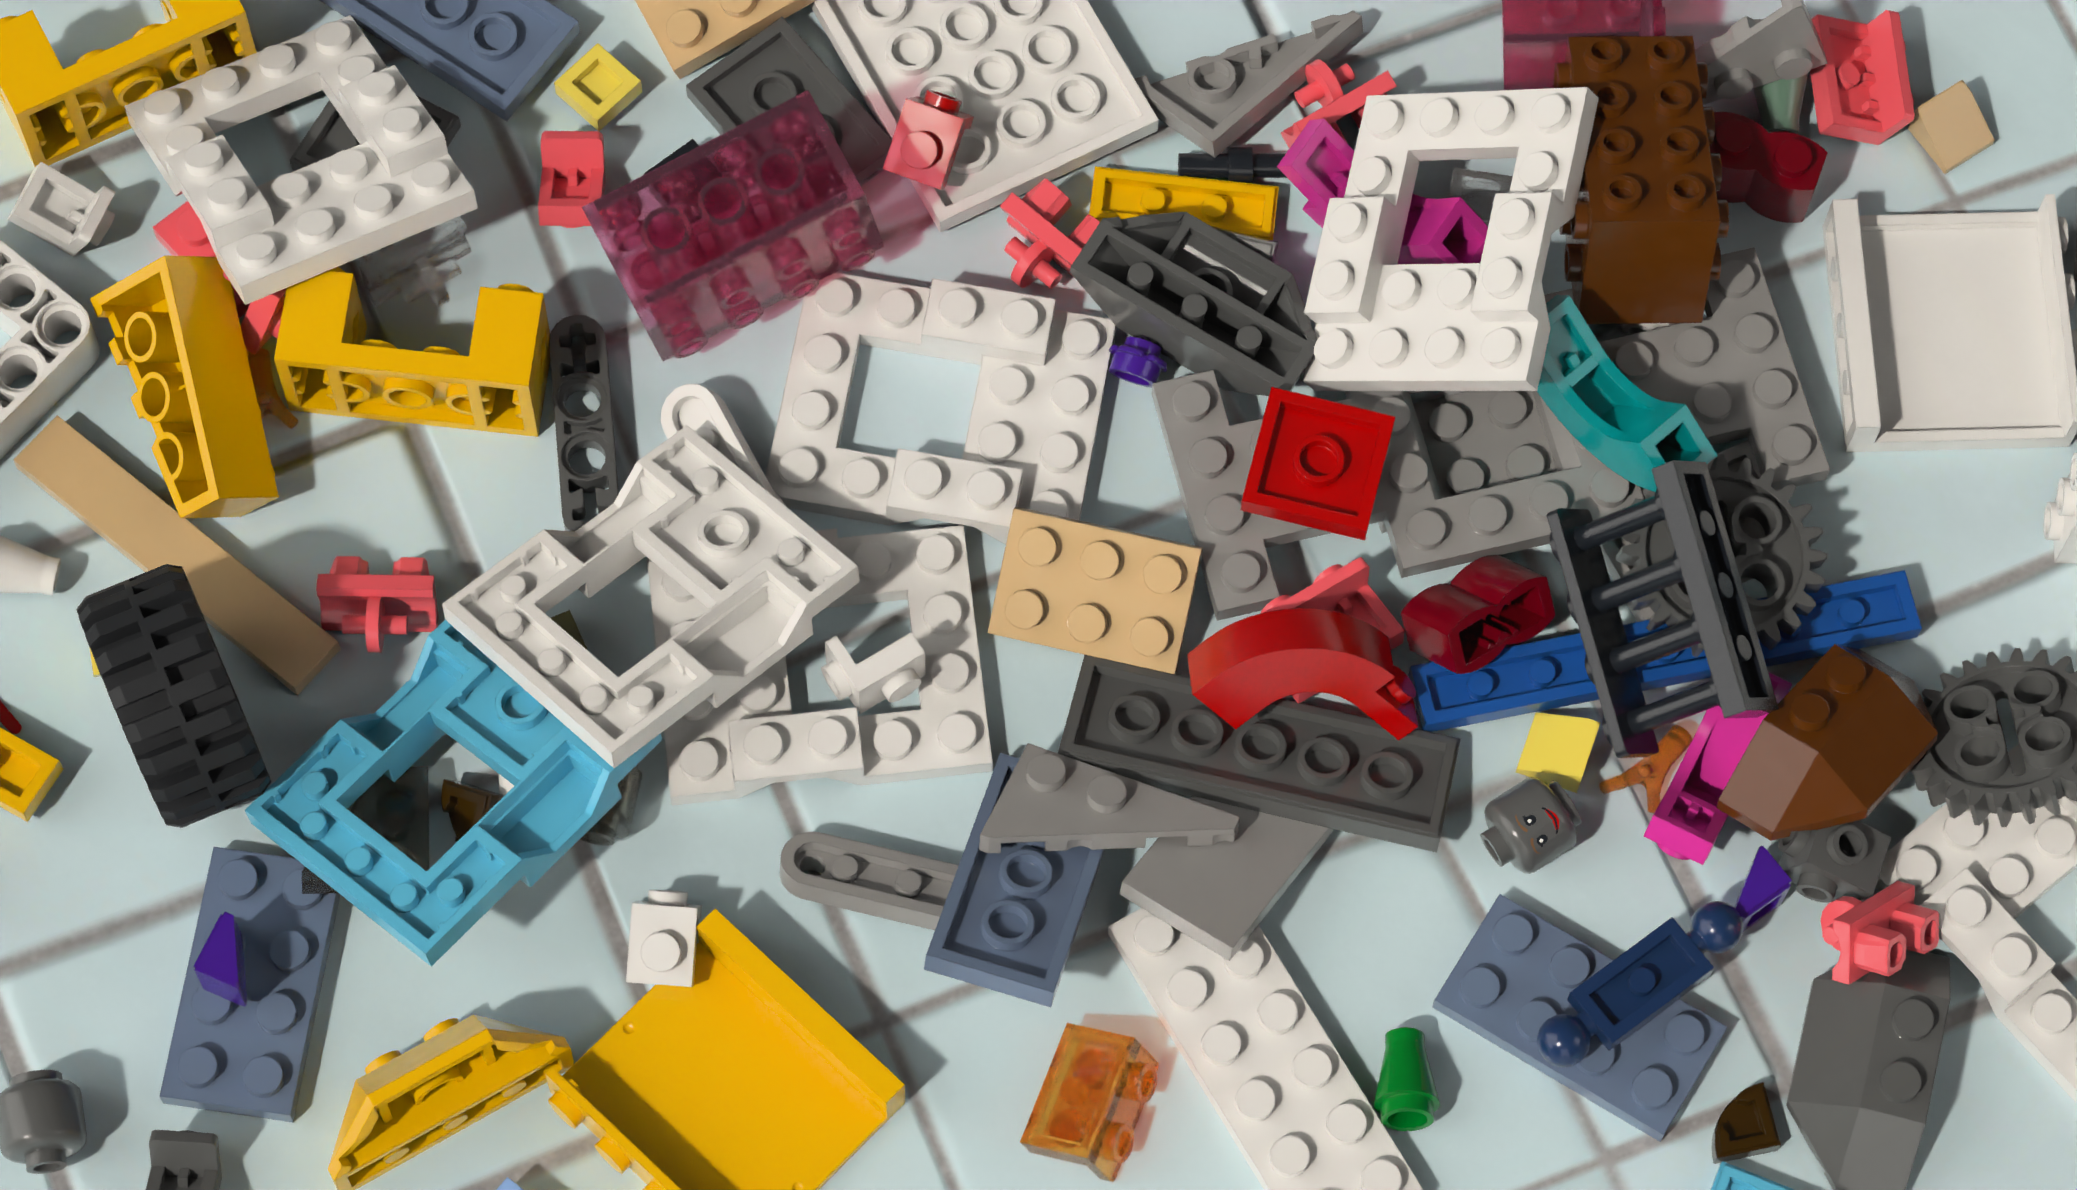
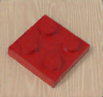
[1240,387,1396,541]

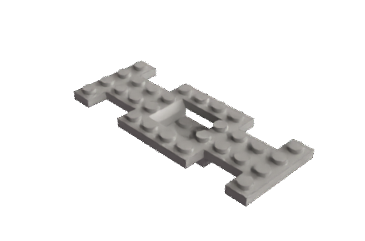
[1151,247,1830,621]

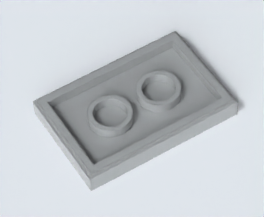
[1119,796,1333,961]

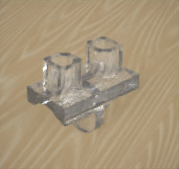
[358,216,471,307]

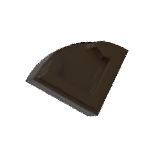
[441,779,505,842]
[1711,1082,1781,1164]

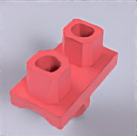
[1280,59,1397,149]
[1000,178,1100,289]
[316,556,439,653]
[1821,881,1939,985]

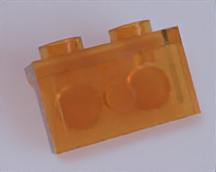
[1020,1023,1159,1182]

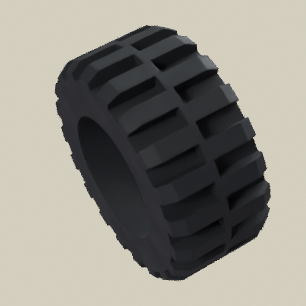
[76,564,272,828]

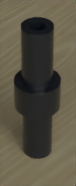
[1178,147,1287,184]

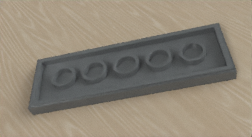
[1058,655,1461,852]

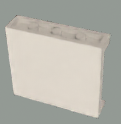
[1823,194,2077,452]

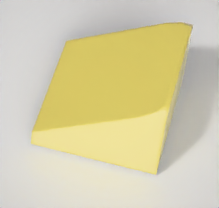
[1516,712,1601,793]

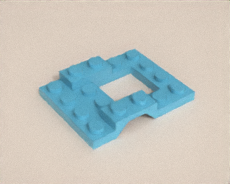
[245,620,663,967]

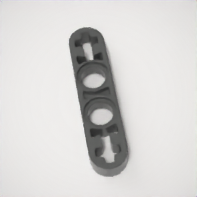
[549,314,619,532]

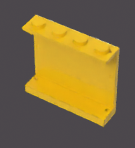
[545,908,905,1190]

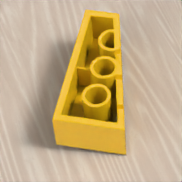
[90,255,279,518]

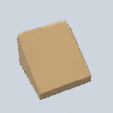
[1908,80,1995,174]

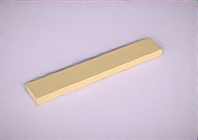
[13,415,341,696]

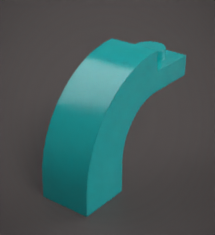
[1537,294,1718,492]

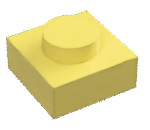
[554,43,642,131]

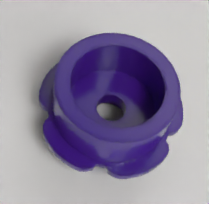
[1108,336,1167,388]

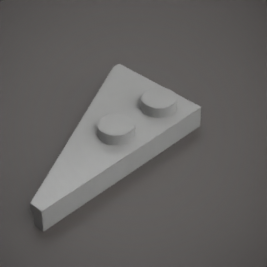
[1695,0,1828,105]
[1135,10,1363,158]
[979,743,1240,853]

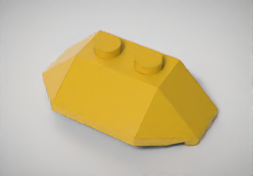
[328,1014,574,1190]

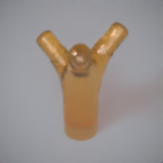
[248,348,298,429]
[1599,725,1693,813]

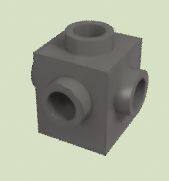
[1779,820,1891,903]

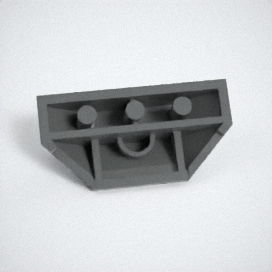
[1070,212,1317,396]
[1786,949,1950,1190]

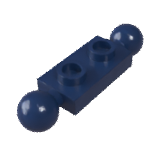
[1537,901,1743,1067]

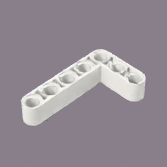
[0,240,100,460]

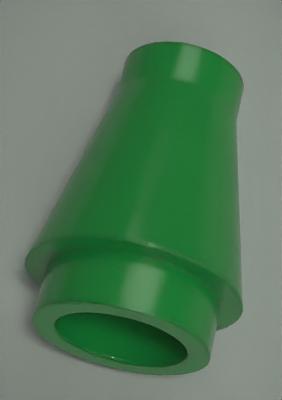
[1374,1027,1440,1131]

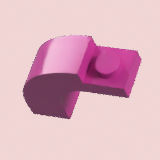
[1277,119,1488,264]
[1644,672,1793,865]

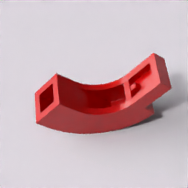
[1187,608,1418,741]

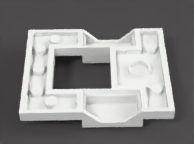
[124,15,478,305]
[1303,87,1599,391]
[766,268,1116,545]
[442,425,860,768]
[647,525,993,806]
[1876,743,2077,1104]

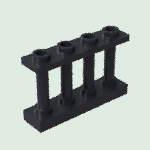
[1547,460,1779,758]

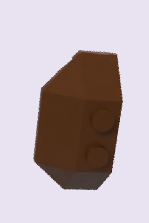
[1716,644,1938,841]

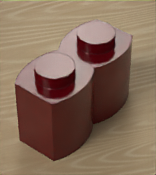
[1709,112,1828,223]
[1401,555,1555,674]

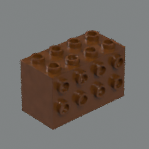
[1553,36,1729,324]

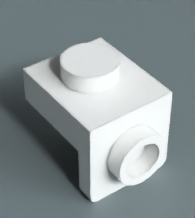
[7,162,115,257]
[821,632,926,714]
[626,890,702,987]

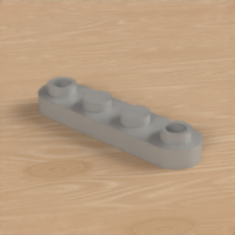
[779,832,959,930]

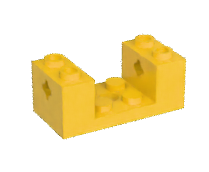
[0,0,257,167]
[274,267,550,437]

